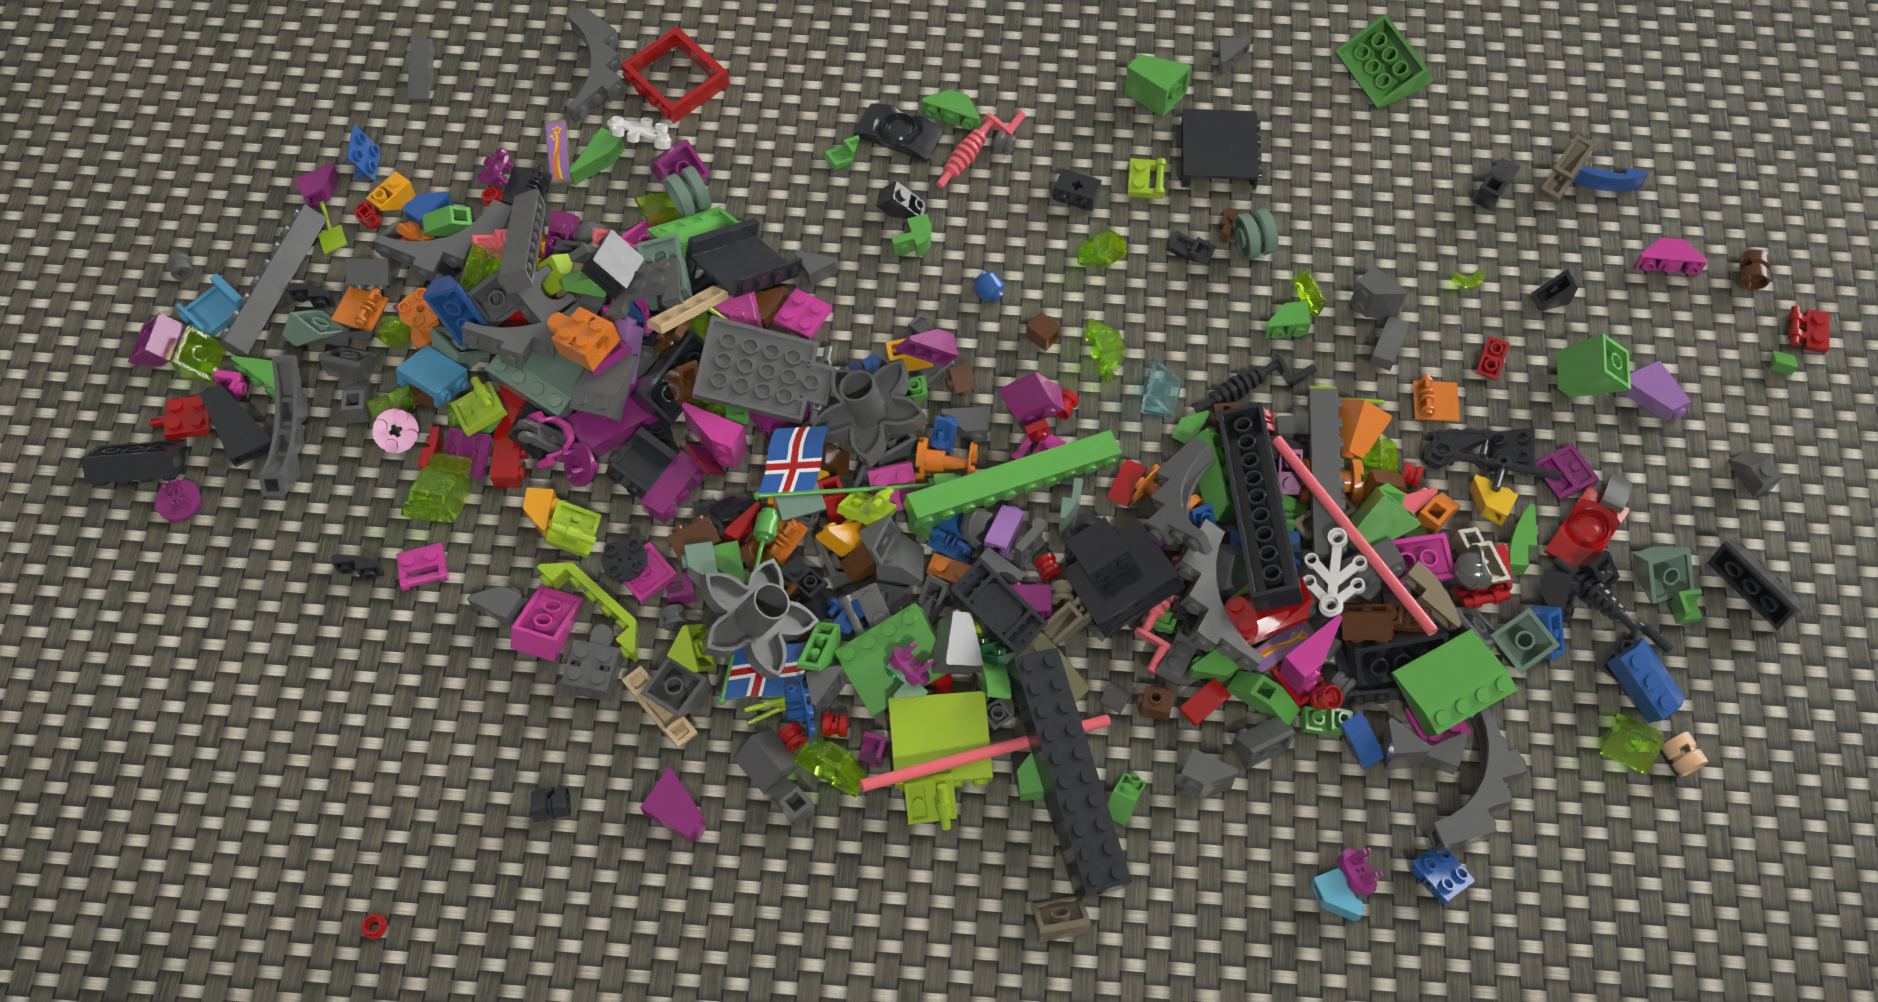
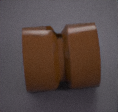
[1739,249,1770,290]

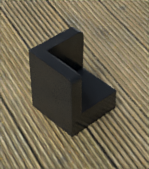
[798,591,831,622]

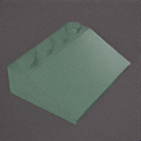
[485,352,585,420]

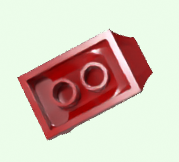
[1224,577,1314,645]

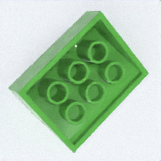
[1335,14,1434,109]
[835,603,945,717]
[1391,629,1518,737]

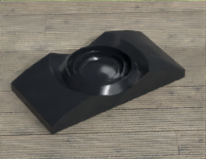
[853,103,944,162]
[949,557,1048,656]

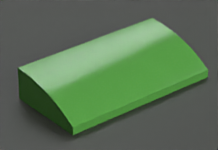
[647,207,739,257]

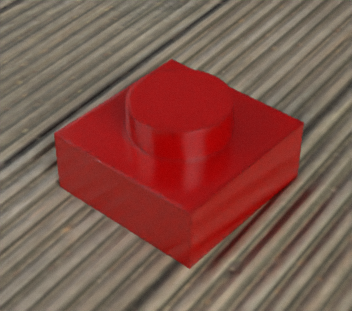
[1025,418,1052,442]

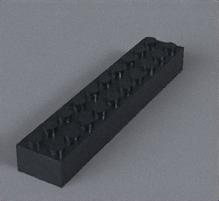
[1217,402,1304,613]
[1006,647,1132,900]

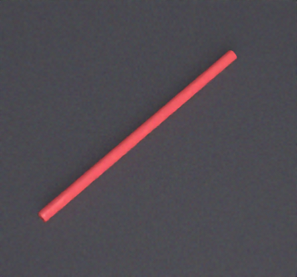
[1272,436,1438,636]
[859,714,1111,792]

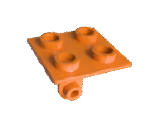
[331,286,389,332]
[1413,374,1460,422]
[750,503,809,566]

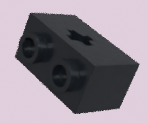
[1053,168,1102,211]

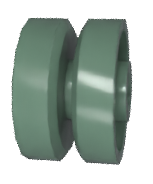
[664,165,712,218]
[1233,207,1279,261]

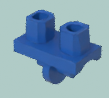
[930,415,958,456]
[827,595,864,636]

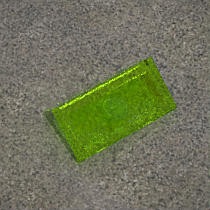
[1290,268,1327,317]

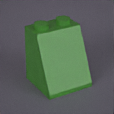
[1124,54,1191,117]
[1556,333,1631,398]
[1347,486,1421,552]

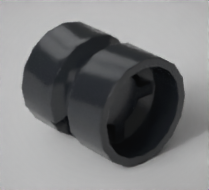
[531,786,571,822]

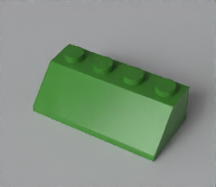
[1186,428,1237,523]

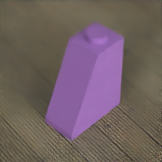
[612,315,644,384]
[1621,361,1691,421]
[984,505,1024,561]

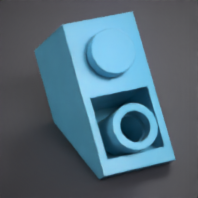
[1310,868,1364,922]

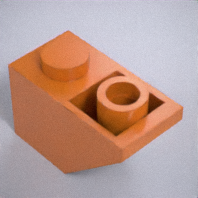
[1418,492,1461,535]

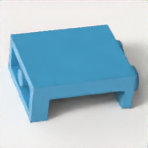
[175,273,243,341]
[396,345,468,408]

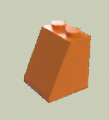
[1338,398,1392,460]

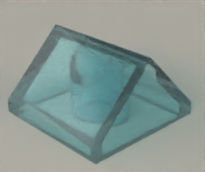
[1141,358,1182,418]

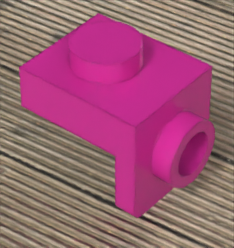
[213,369,247,403]

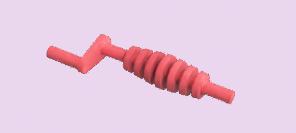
[936,111,1026,189]
[1134,545,1186,674]

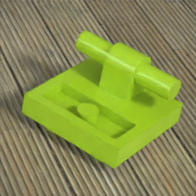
[451,376,507,437]
[837,487,897,527]
[543,499,602,558]
[904,773,957,830]

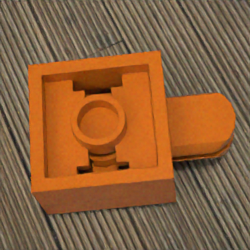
[547,307,621,371]

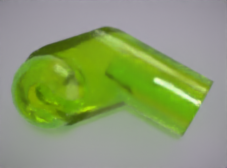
[1451,270,1485,288]

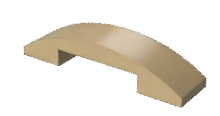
[622,666,698,748]

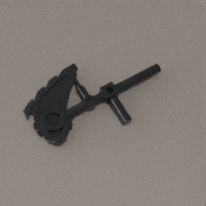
[1423,428,1562,492]

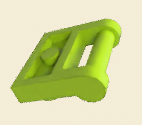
[1127,158,1167,199]

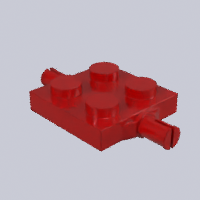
[150,395,213,440]

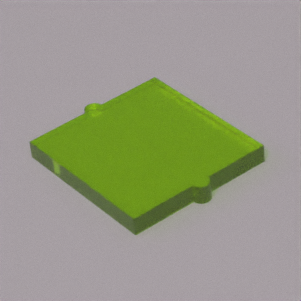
[635,192,681,225]

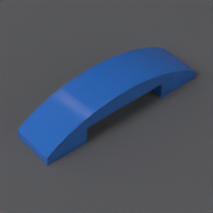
[1573,165,1648,192]

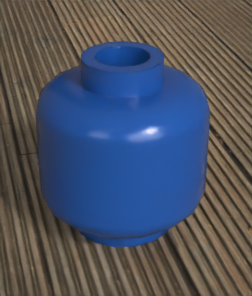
[973,271,1005,303]

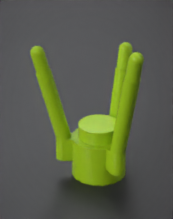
[744,697,786,725]

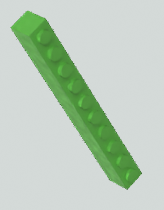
[903,430,1122,528]

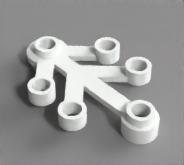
[607,116,671,149]
[1303,528,1368,618]

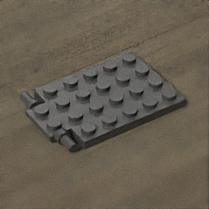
[692,316,835,427]

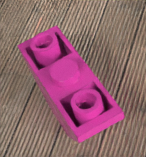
[1635,237,1707,275]

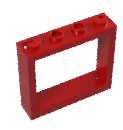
[621,26,730,124]

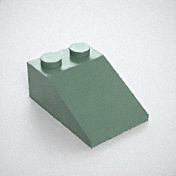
[636,233,692,311]

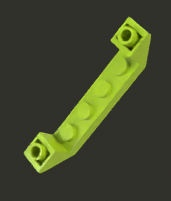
[537,563,640,662]

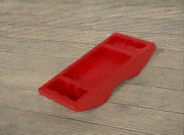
[1544,485,1630,574]

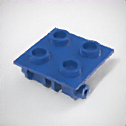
[346,125,381,182]
[926,514,976,564]
[784,678,816,746]
[1410,848,1476,906]

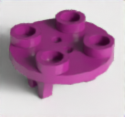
[477,147,514,188]
[557,442,599,487]
[155,480,202,523]
[888,642,935,687]
[1336,848,1384,895]

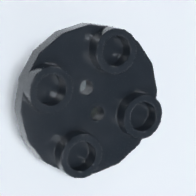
[601,538,648,582]

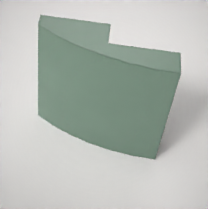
[1058,478,1083,538]
[772,481,826,523]

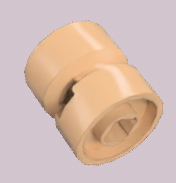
[1660,732,1708,778]

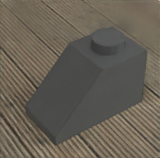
[941,407,988,443]
[1727,451,1783,498]
[467,586,526,627]

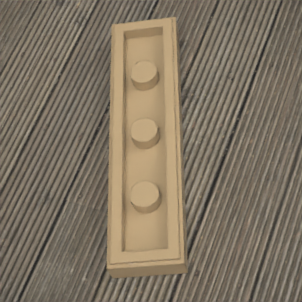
[647,286,729,334]

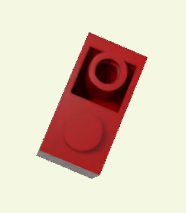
[817,475,849,525]

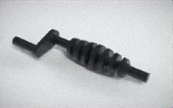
[1194,354,1317,413]
[1553,556,1674,654]

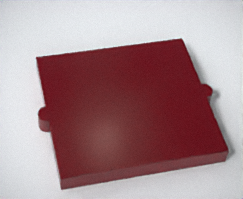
[684,444,726,477]

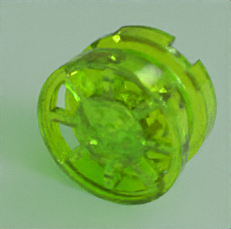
[376,316,411,347]

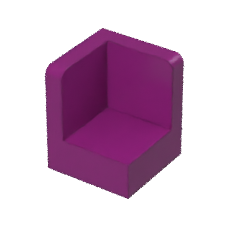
[666,573,697,605]
[858,731,888,769]

